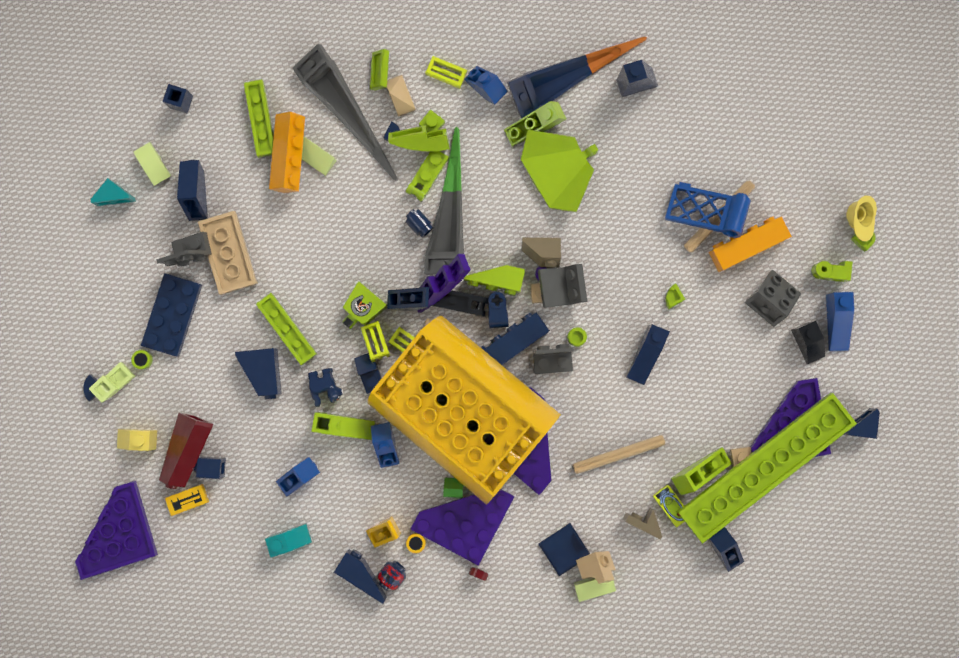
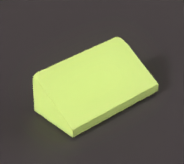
[302,137,336,176]
[574,578,616,602]

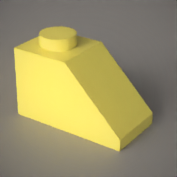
[117,429,157,451]

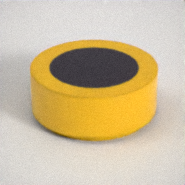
[406,533,426,553]

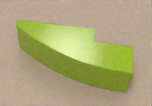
[388,125,450,151]

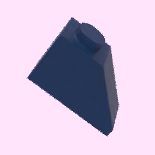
[709,527,744,572]

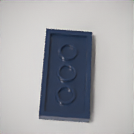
[141,273,202,357]

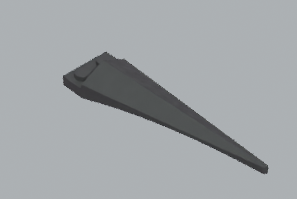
[292,44,398,180]

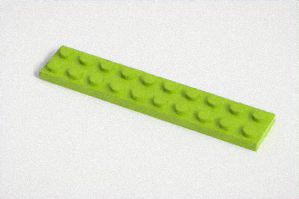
[677,392,857,544]

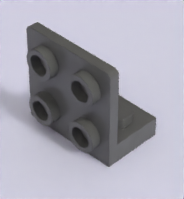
[156,232,212,267]
[538,264,588,308]
[745,270,801,327]
[533,344,574,374]

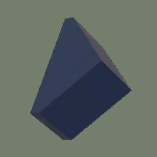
[843,408,880,439]

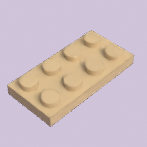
[198,211,258,295]

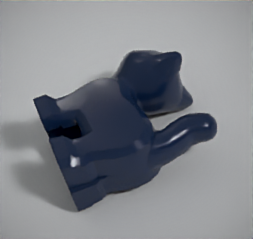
[308,368,343,407]

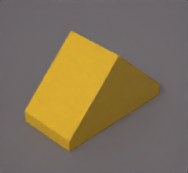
[366,516,401,548]

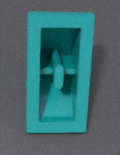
[90,178,136,206]

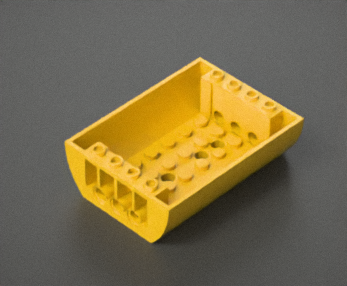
[367,315,561,505]

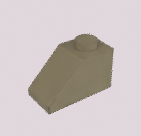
[521,237,561,268]

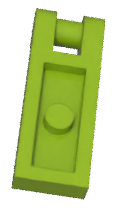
[405,151,449,202]

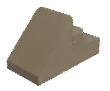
[623,508,662,540]

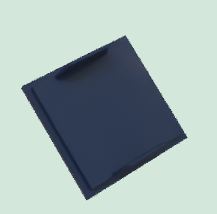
[538,523,590,576]

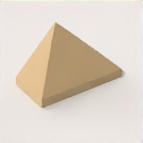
[387,75,416,117]

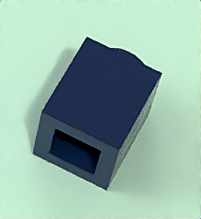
[162,84,193,114]
[194,456,226,479]

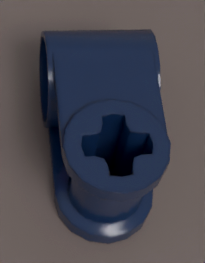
[488,291,509,329]

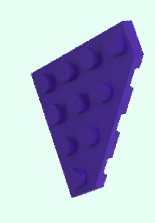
[750,378,831,457]
[484,387,552,495]
[75,481,158,580]
[410,489,515,566]

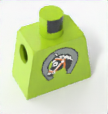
[342,281,387,329]

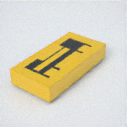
[165,484,209,516]

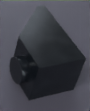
[791,321,825,364]

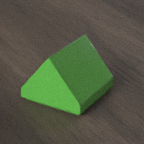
[443,477,463,498]

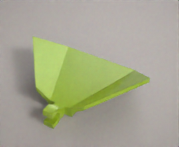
[521,130,598,212]

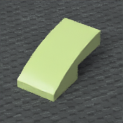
[134,142,171,186]
[89,362,135,403]

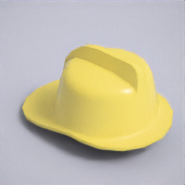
[846,195,877,241]

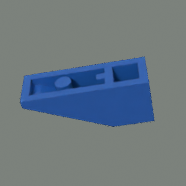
[826,292,854,351]

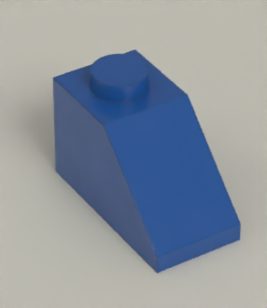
[276,457,320,497]

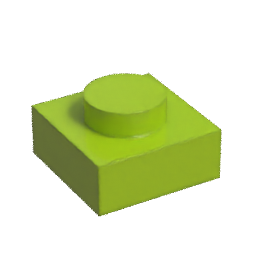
[419,109,445,132]

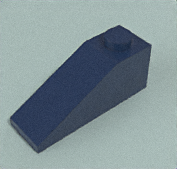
[387,287,429,311]
[626,324,670,385]
[334,549,387,604]

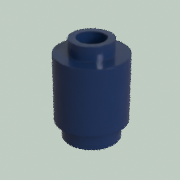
[405,209,433,238]

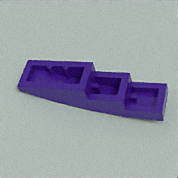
[417,254,471,313]

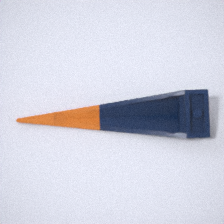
[507,37,647,118]

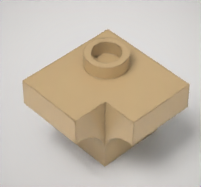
[576,551,616,584]

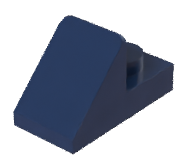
[354,353,382,394]

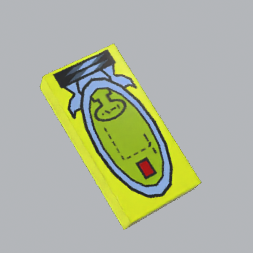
[652,484,685,528]

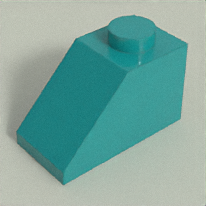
[265,523,312,558]

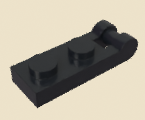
[432,290,488,317]

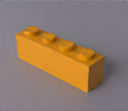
[269,111,305,193]
[708,216,792,272]

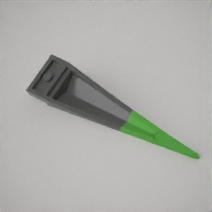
[424,127,464,275]

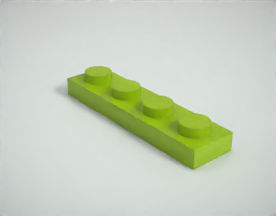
[244,79,274,158]
[256,293,317,365]

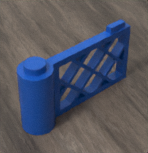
[665,182,751,238]

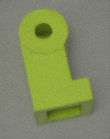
[811,261,853,282]

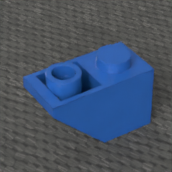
[464,66,508,105]
[371,422,400,468]

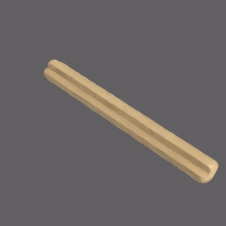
[684,181,755,252]
[573,435,665,474]

